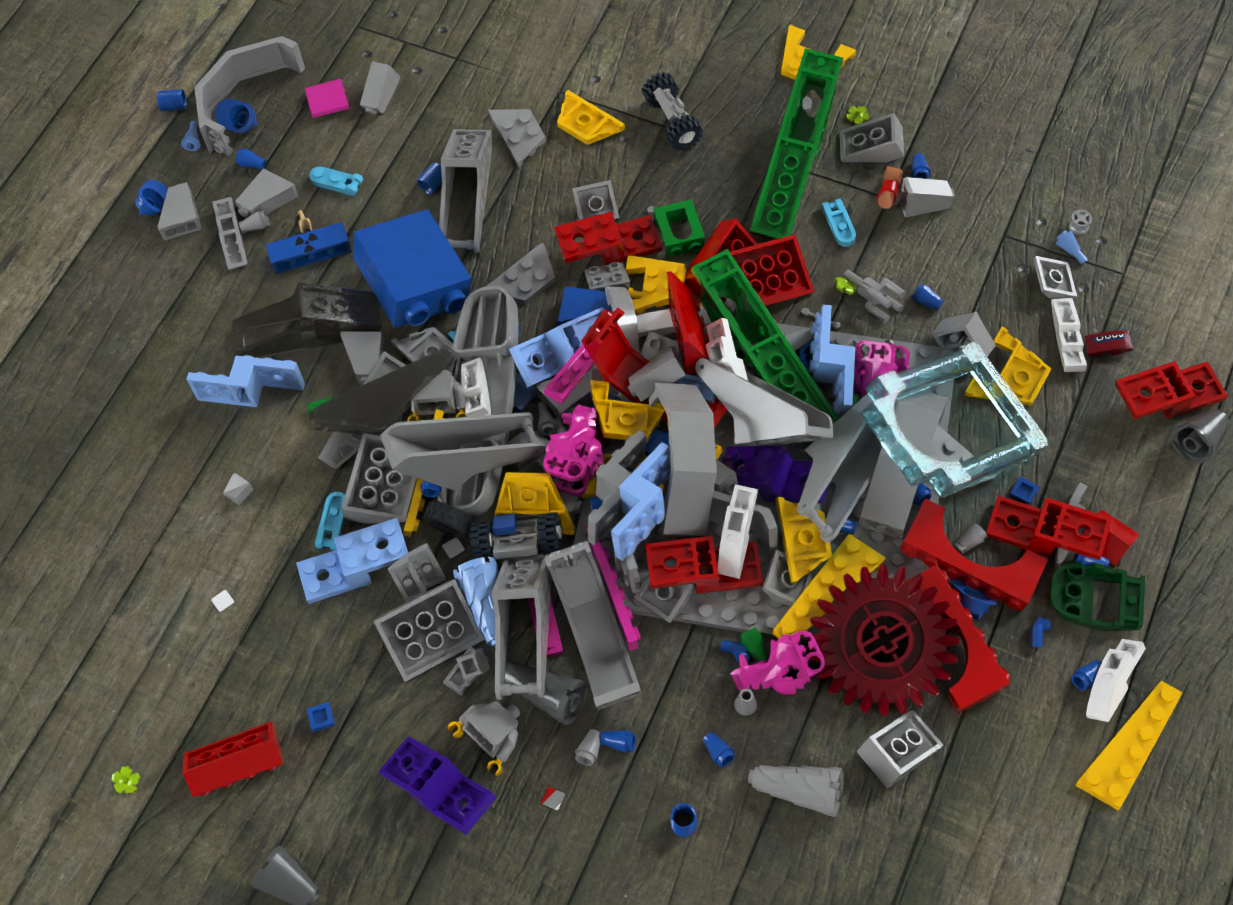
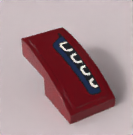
[1084,331,1133,358]

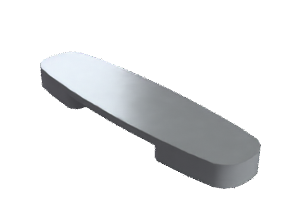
[437,286,519,518]

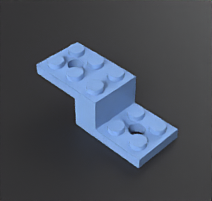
[808,304,855,419]
[509,307,604,387]
[186,355,305,407]
[611,442,671,561]
[296,518,408,604]

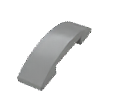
[605,286,639,353]

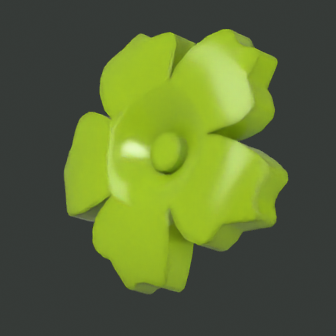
[846,106,870,125]
[834,277,857,296]
[111,766,141,794]

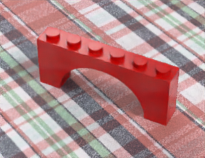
[899,498,1048,612]
[905,565,1010,714]

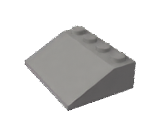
[341,433,417,524]
[373,579,485,682]

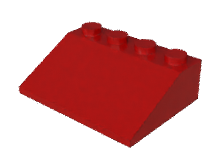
[730,234,815,306]
[667,271,710,376]

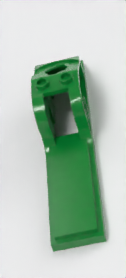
[750,48,843,240]
[691,249,839,445]

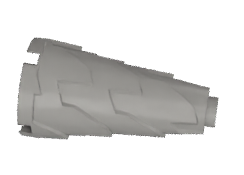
[748,765,844,817]

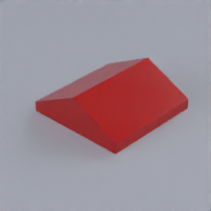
[1082,510,1140,568]

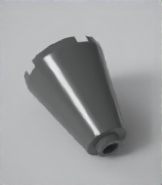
[1172,410,1229,464]
[250,845,320,905]

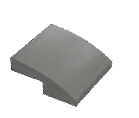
[388,543,446,602]

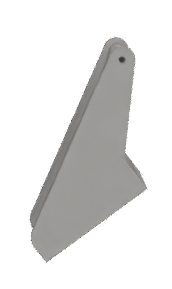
[439,129,492,253]
[695,358,833,447]
[797,391,892,543]
[380,412,546,490]
[492,553,552,700]

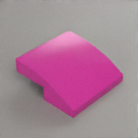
[305,79,350,118]

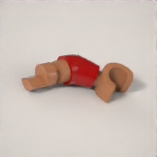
[877,166,903,209]

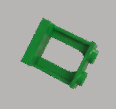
[653,199,705,258]

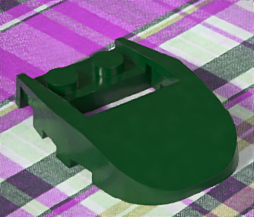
[1050,563,1145,631]

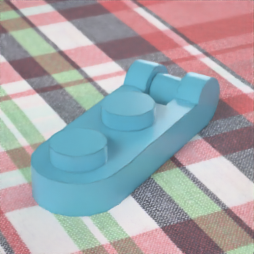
[309,166,364,196]
[821,198,856,247]
[315,492,345,550]

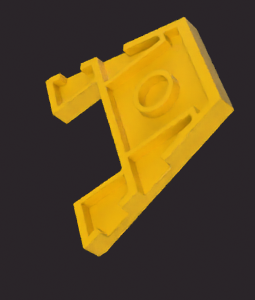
[781,25,856,80]
[626,256,686,314]
[964,327,1051,406]
[589,380,665,443]
[494,472,575,535]

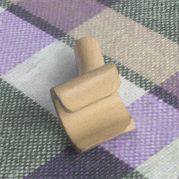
[298,210,312,233]

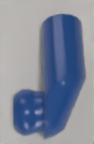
[1031,617,1050,647]
[720,640,750,662]

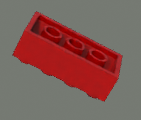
[684,218,757,302]
[183,721,283,797]

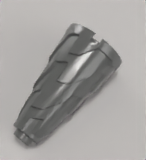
[504,661,587,725]

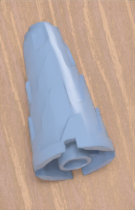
[453,557,499,647]

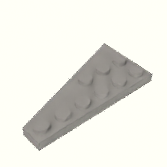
[317,351,425,469]

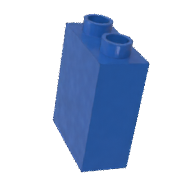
[353,209,472,328]

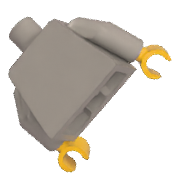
[407,370,467,421]
[448,701,520,776]

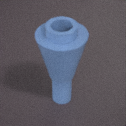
[181,121,201,151]
[1056,231,1088,265]

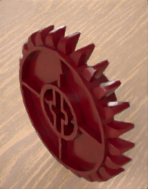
[808,564,960,716]

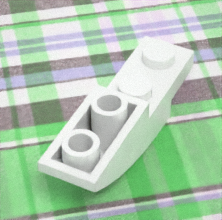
[705,318,748,381]
[718,484,758,579]
[1086,639,1146,722]

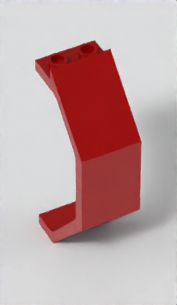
[581,307,727,428]

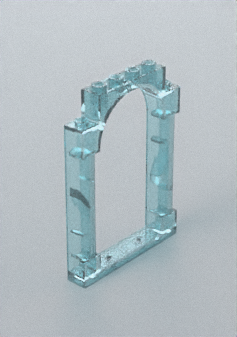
[860,341,1051,498]

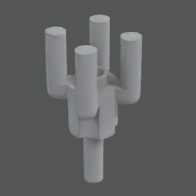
[844,269,906,323]

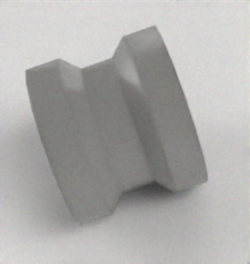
[1069,210,1092,235]

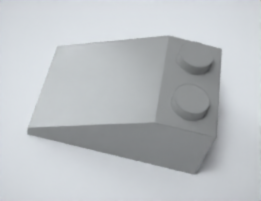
[840,113,904,162]
[857,709,944,789]

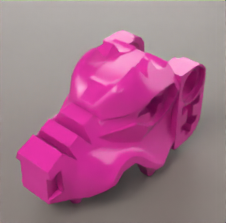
[853,340,910,417]
[543,404,603,497]
[731,631,825,695]

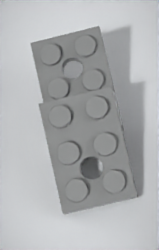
[588,430,646,546]

